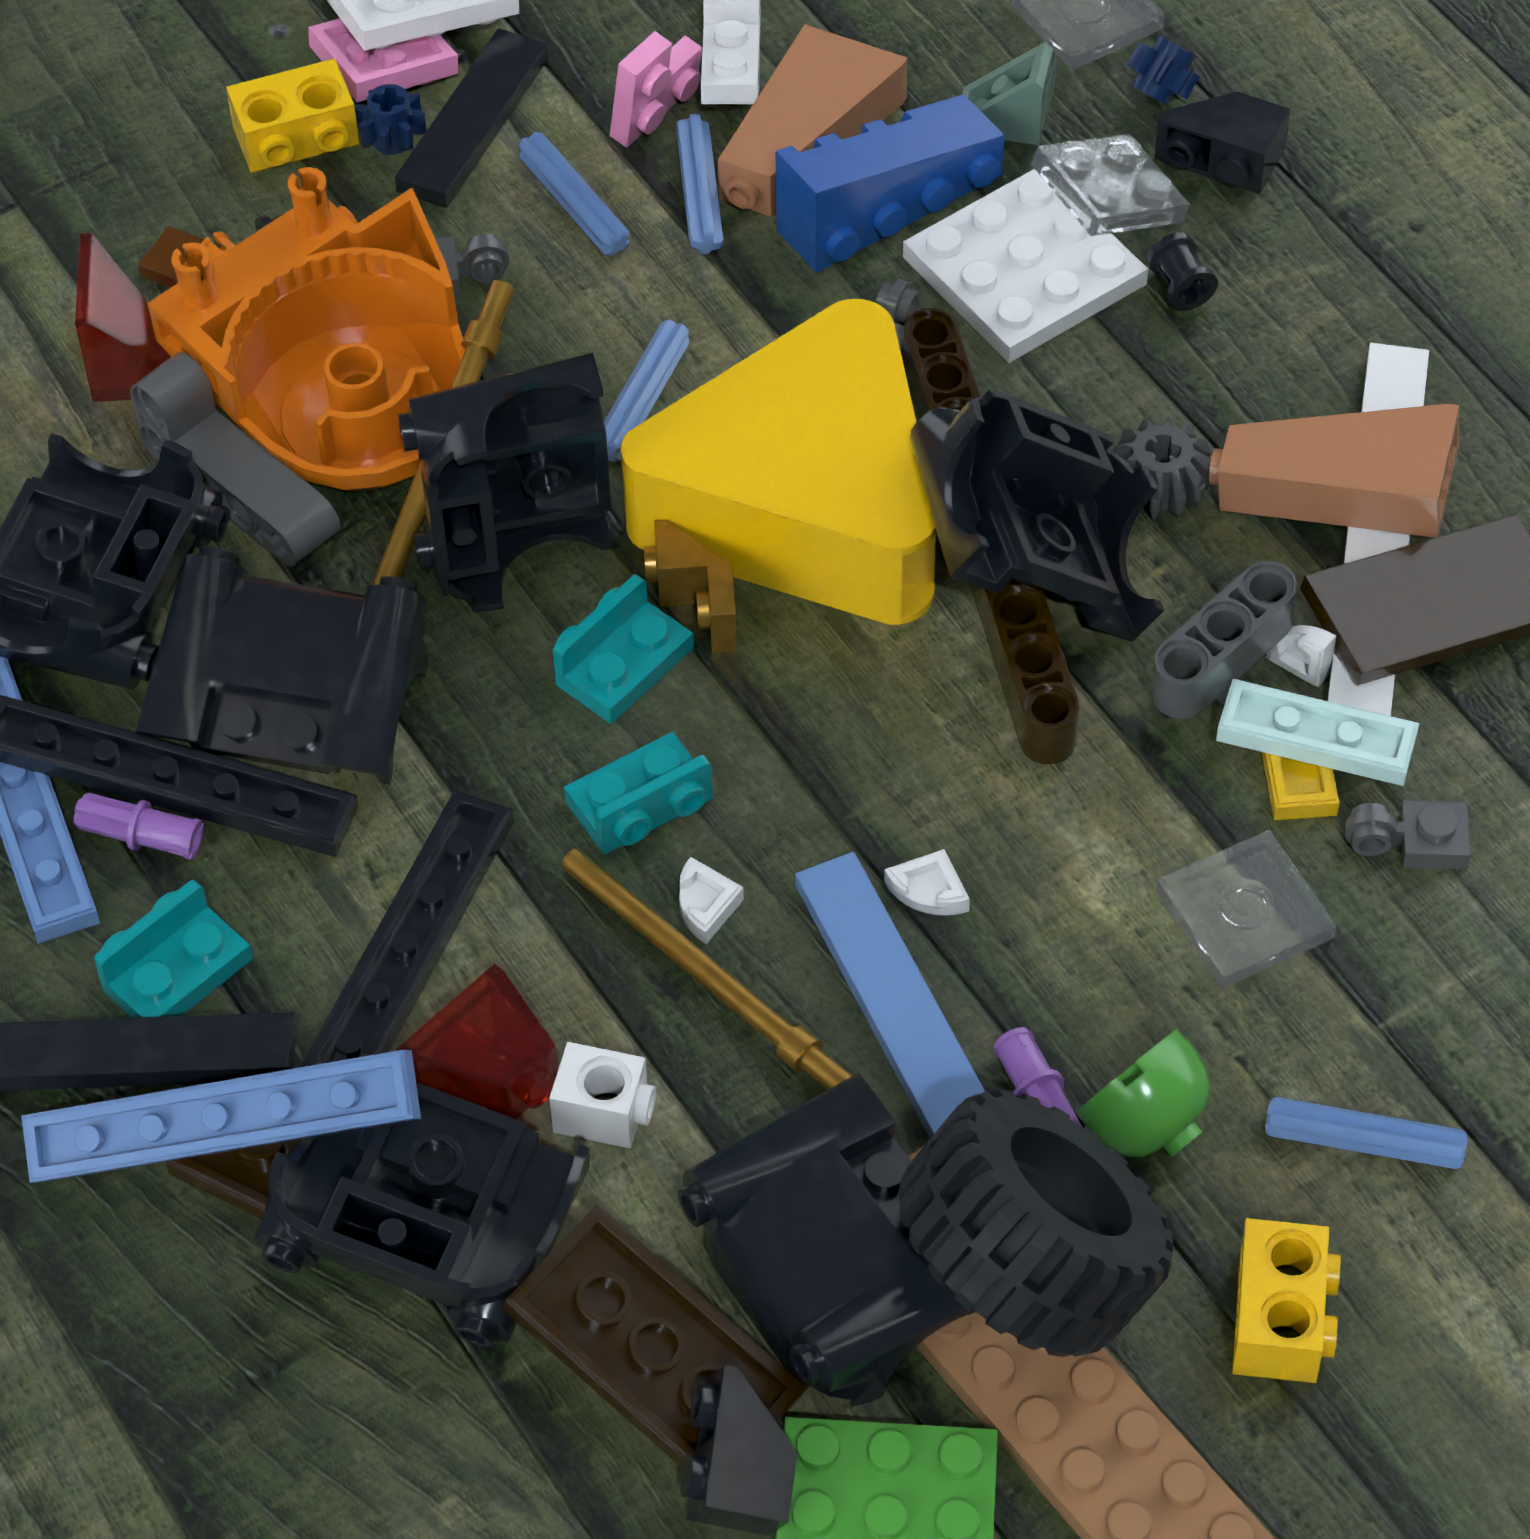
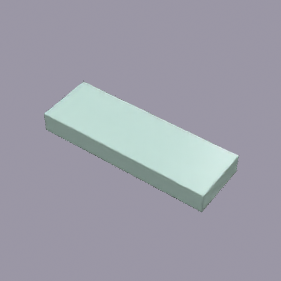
[1216,679,1419,786]

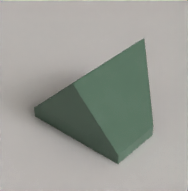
[962,41,1059,146]

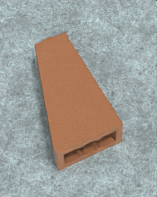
[718,24,907,217]
[1209,404,1459,538]

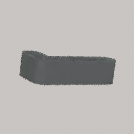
[130,352,341,567]

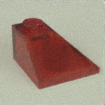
[75,233,171,402]
[396,964,558,1119]

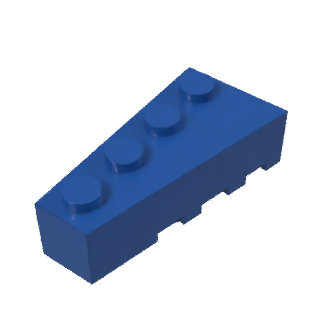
[775,94,1004,273]

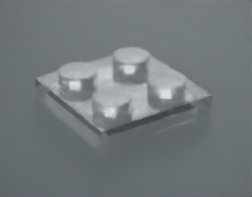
[1031,134,1190,236]

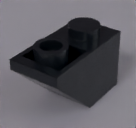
[1154,91,1290,194]
[680,1365,798,1536]

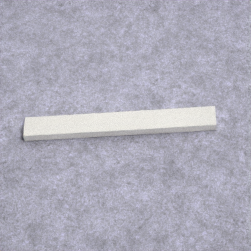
[1327,343,1429,716]

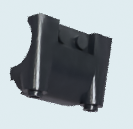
[397,353,614,611]
[910,389,1165,642]
[0,433,229,690]
[136,546,428,785]
[254,1052,590,1348]
[678,1072,977,1407]

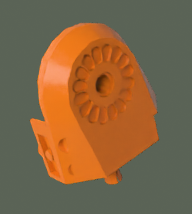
[147,167,465,493]

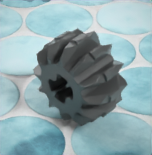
[1114,416,1211,520]

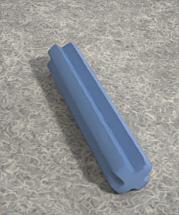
[676,113,723,255]
[519,132,630,257]
[604,319,689,463]
[1265,1097,1467,1169]

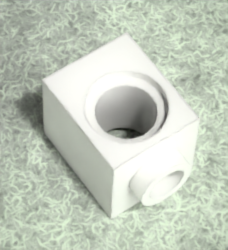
[549,1042,656,1149]

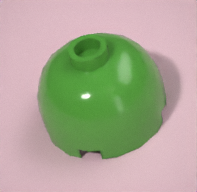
[1075,1029,1211,1158]

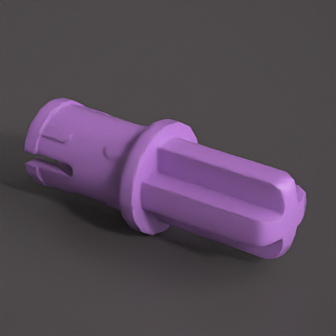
[74,793,204,860]
[993,1027,1083,1128]

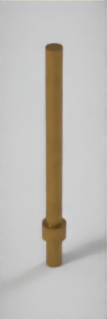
[371,280,515,585]
[561,848,852,1090]

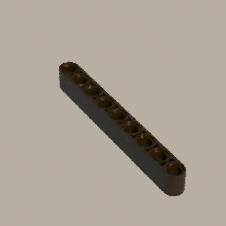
[903,308,1079,764]

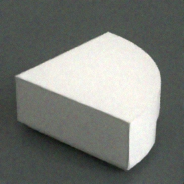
[1266,625,1336,687]
[884,849,970,916]
[679,857,744,944]

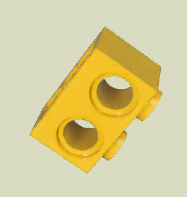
[226,58,360,173]
[1232,1218,1341,1383]

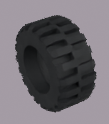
[899,1090,1173,1357]

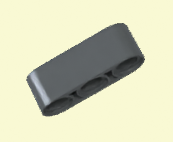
[1152,561,1297,719]

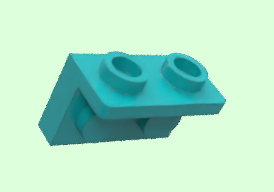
[553,574,694,724]
[563,731,713,855]
[94,879,253,1018]

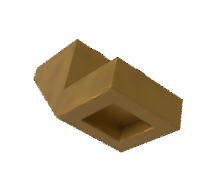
[644,520,737,653]

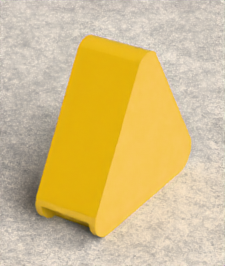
[621,299,936,625]

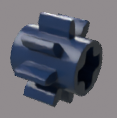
[1126,35,1200,105]
[355,84,427,155]

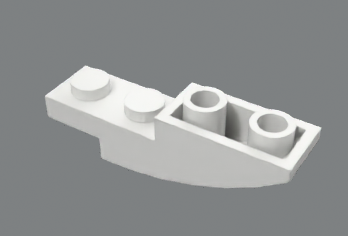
[701,0,761,104]

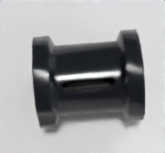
[1146,232,1218,311]

